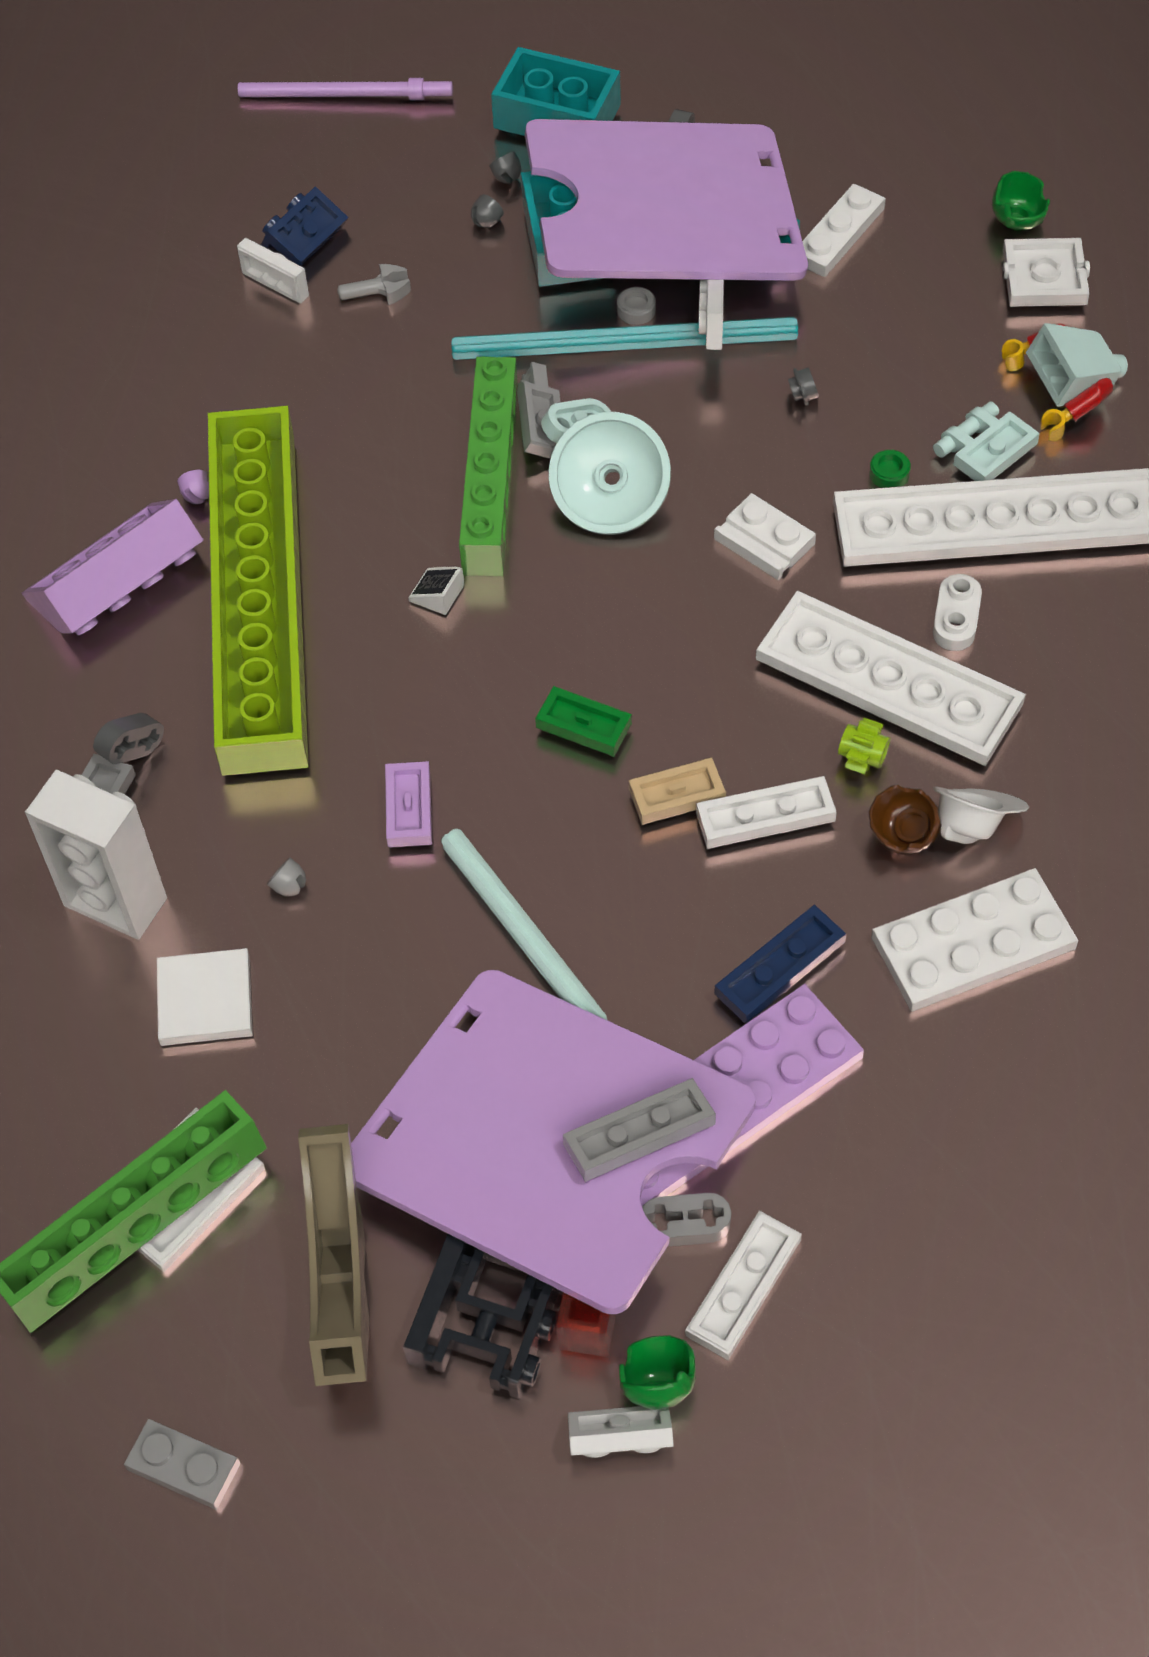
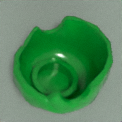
[991,171,1050,231]
[619,1335,696,1410]

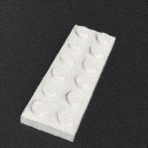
[756,591,1026,766]

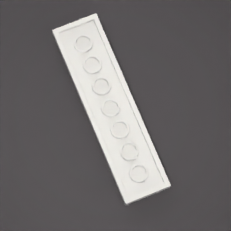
[833,468,1149,567]

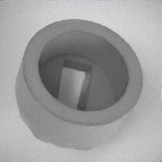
[267,857,306,897]

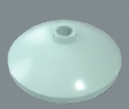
[549,412,671,535]

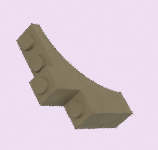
[298,1124,369,1386]

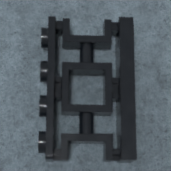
[403,1234,566,1399]

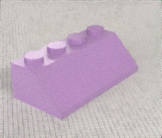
[22,499,204,636]

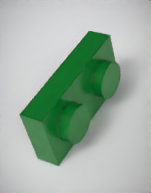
[535,686,632,756]

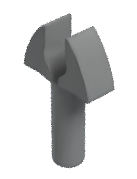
[337,264,411,305]

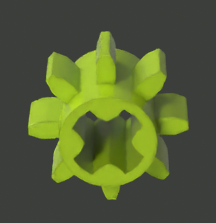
[838,718,891,775]

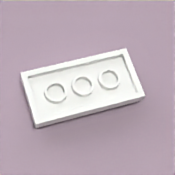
[871,868,1078,1012]

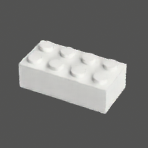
[25,769,167,940]

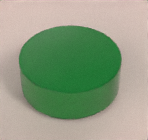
[869,450,911,488]

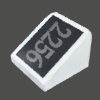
[409,567,464,615]

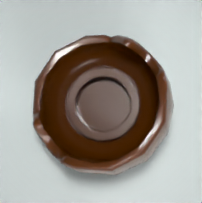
[869,785,941,854]

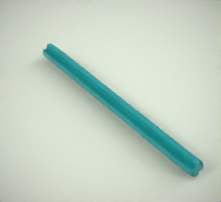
[451,317,798,360]

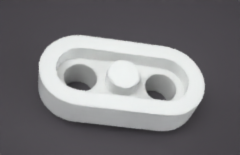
[933,574,982,651]

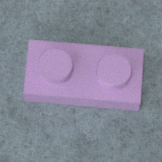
[385,761,432,847]

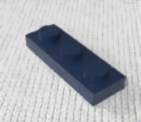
[714,904,846,1024]

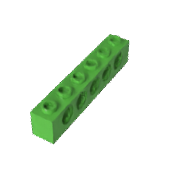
[459,357,518,576]
[0,1090,267,1333]

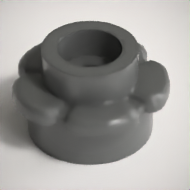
[788,367,819,406]

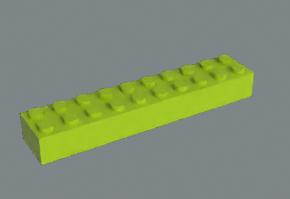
[208,406,309,776]

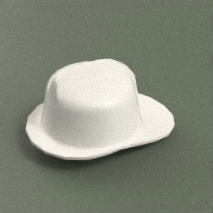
[934,787,1029,844]

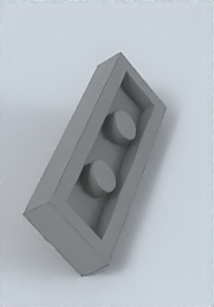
[563,1078,716,1182]

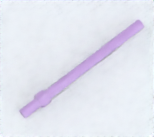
[238,78,453,100]

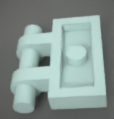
[933,401,1040,481]

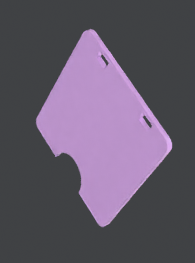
[525,119,808,281]
[351,970,756,1314]

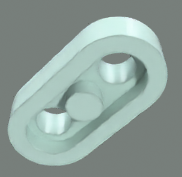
[541,398,611,443]

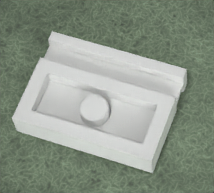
[714,493,816,580]

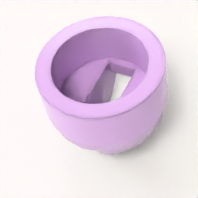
[177,470,209,504]

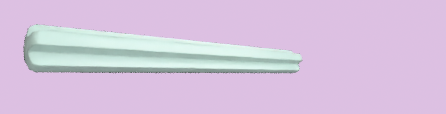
[441,829,607,1020]

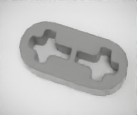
[642,1193,731,1246]

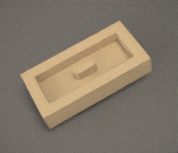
[629,758,726,825]

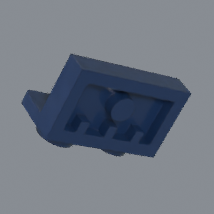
[261,186,349,266]

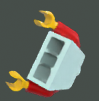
[1002,323,1128,441]

